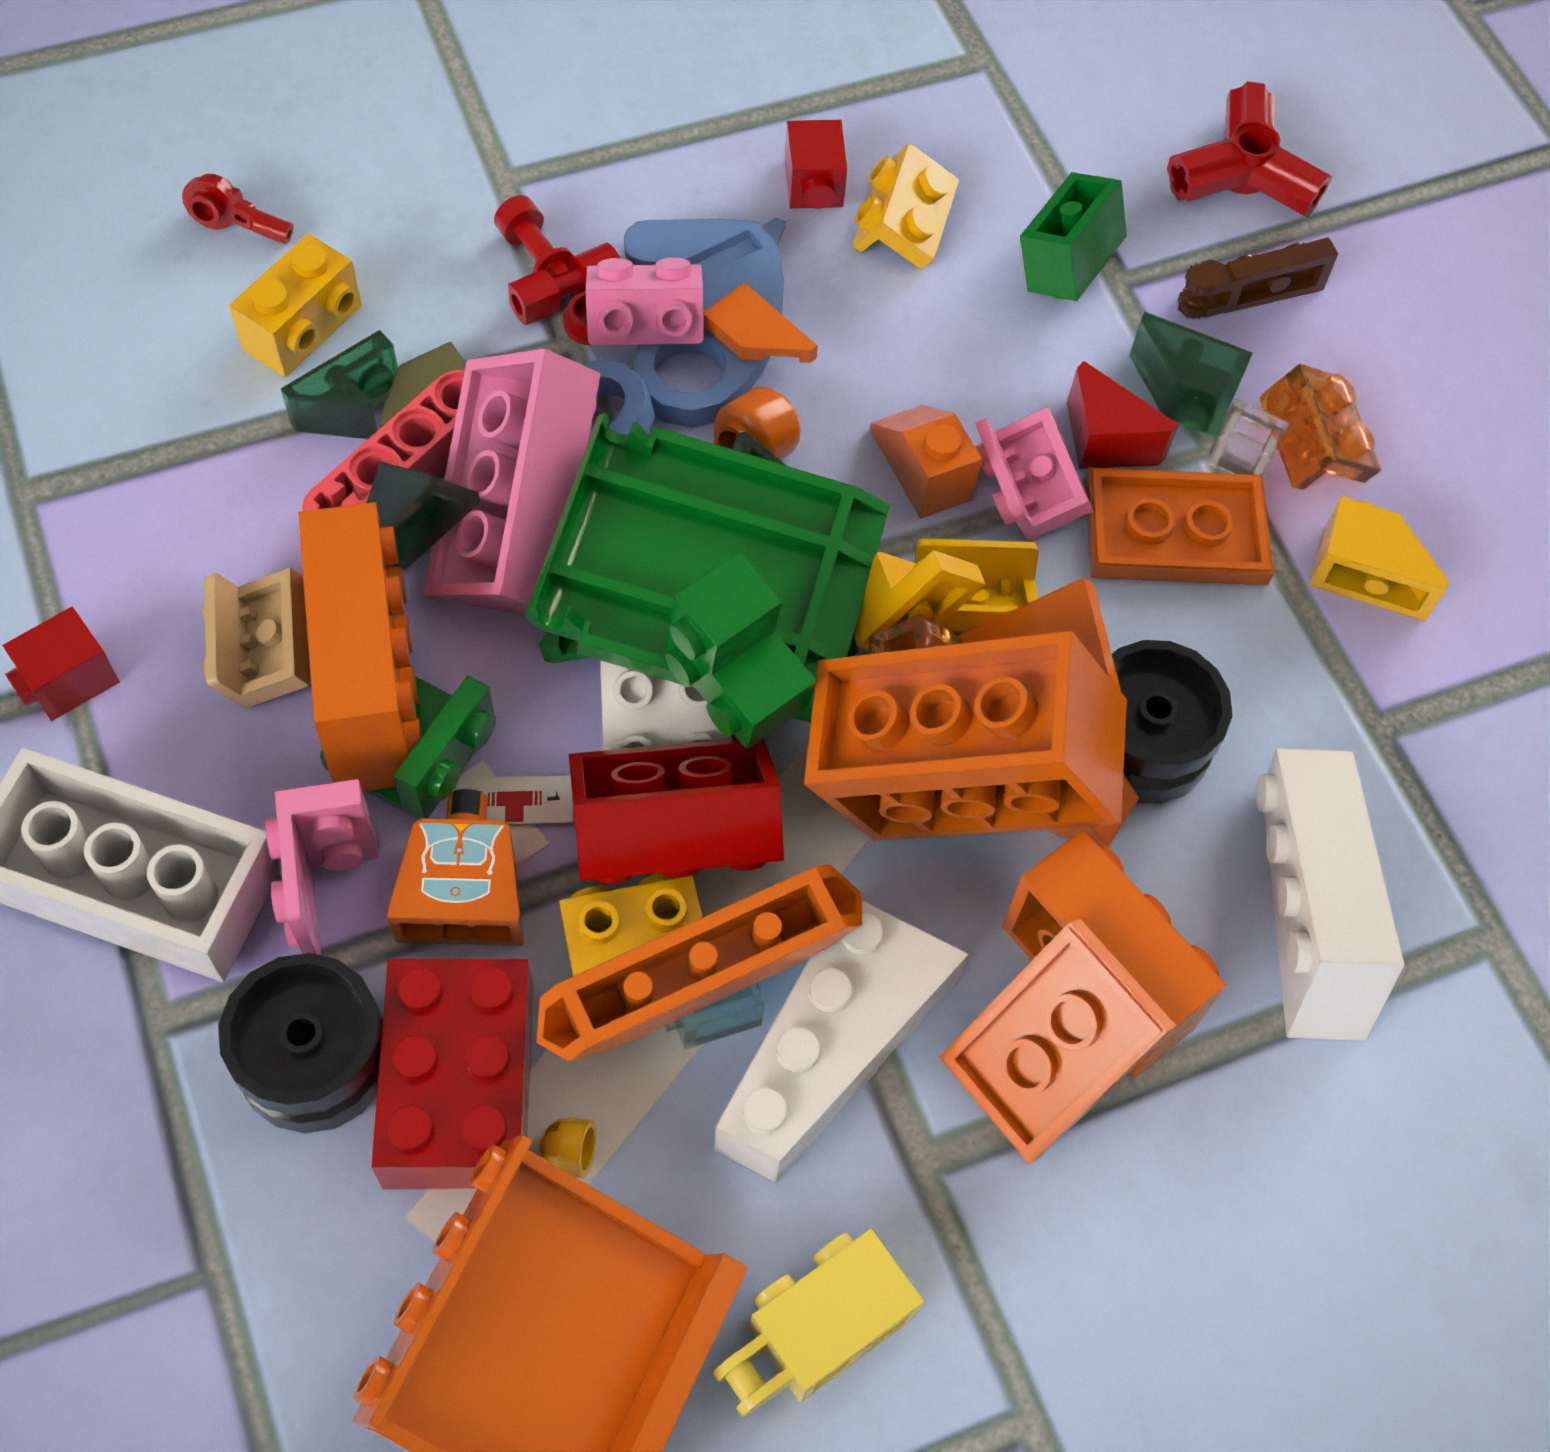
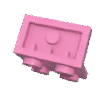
[265,779,379,956]

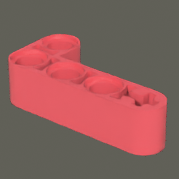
[302,370,465,527]

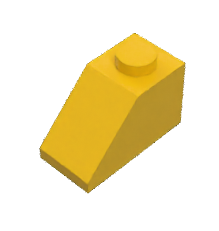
[1309,496,1448,621]

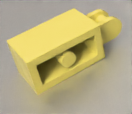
[712,1229,925,1418]

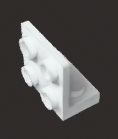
[600,660,731,750]

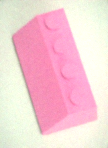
[423,349,601,613]

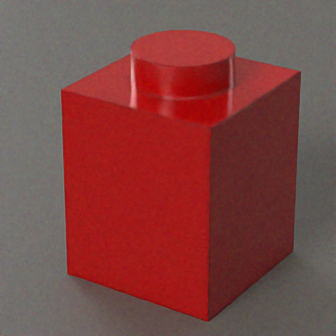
[784,119,847,209]
[2,606,120,722]

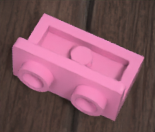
[586,258,704,345]
[975,407,1094,541]

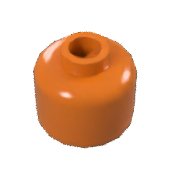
[714,387,801,463]

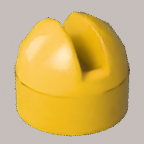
[539,1118,597,1178]

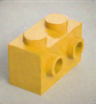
[228,233,362,378]
[559,873,702,977]

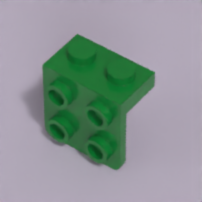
[320,675,496,820]

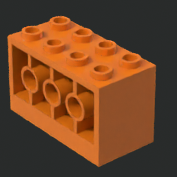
[804,631,1127,841]

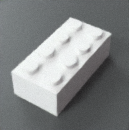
[0,747,280,983]

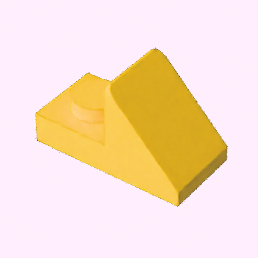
[854,550,986,653]

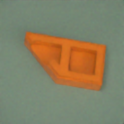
[703,282,818,363]

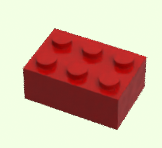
[568,738,784,884]
[371,959,534,1189]

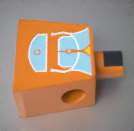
[387,789,524,946]

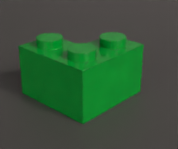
[665,552,817,750]

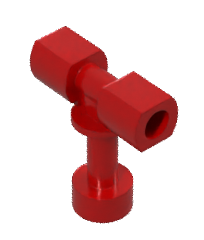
[494,195,621,325]

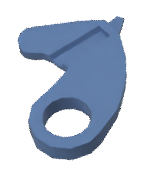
[624,217,787,428]

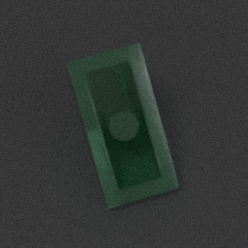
[1129,312,1253,437]

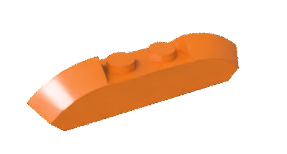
[536,865,862,1062]

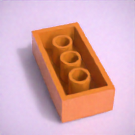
[298,502,422,792]

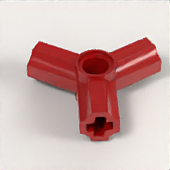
[1167,81,1333,218]

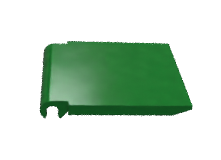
[525,413,890,723]

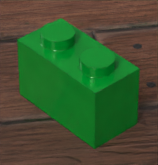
[1020,172,1127,301]

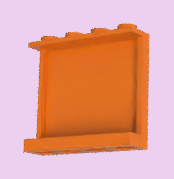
[352,1135,748,1452]

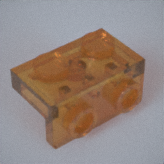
[1260,363,1382,490]

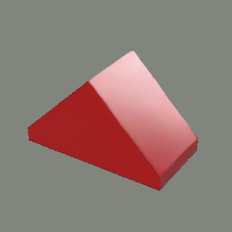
[1067,361,1179,469]

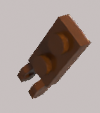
[1177,237,1338,320]

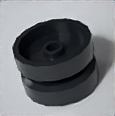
[1112,640,1233,804]
[218,953,383,1133]

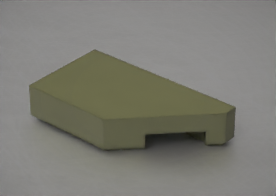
[379,341,466,428]

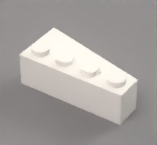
[1256,748,1405,1041]
[714,900,969,1183]

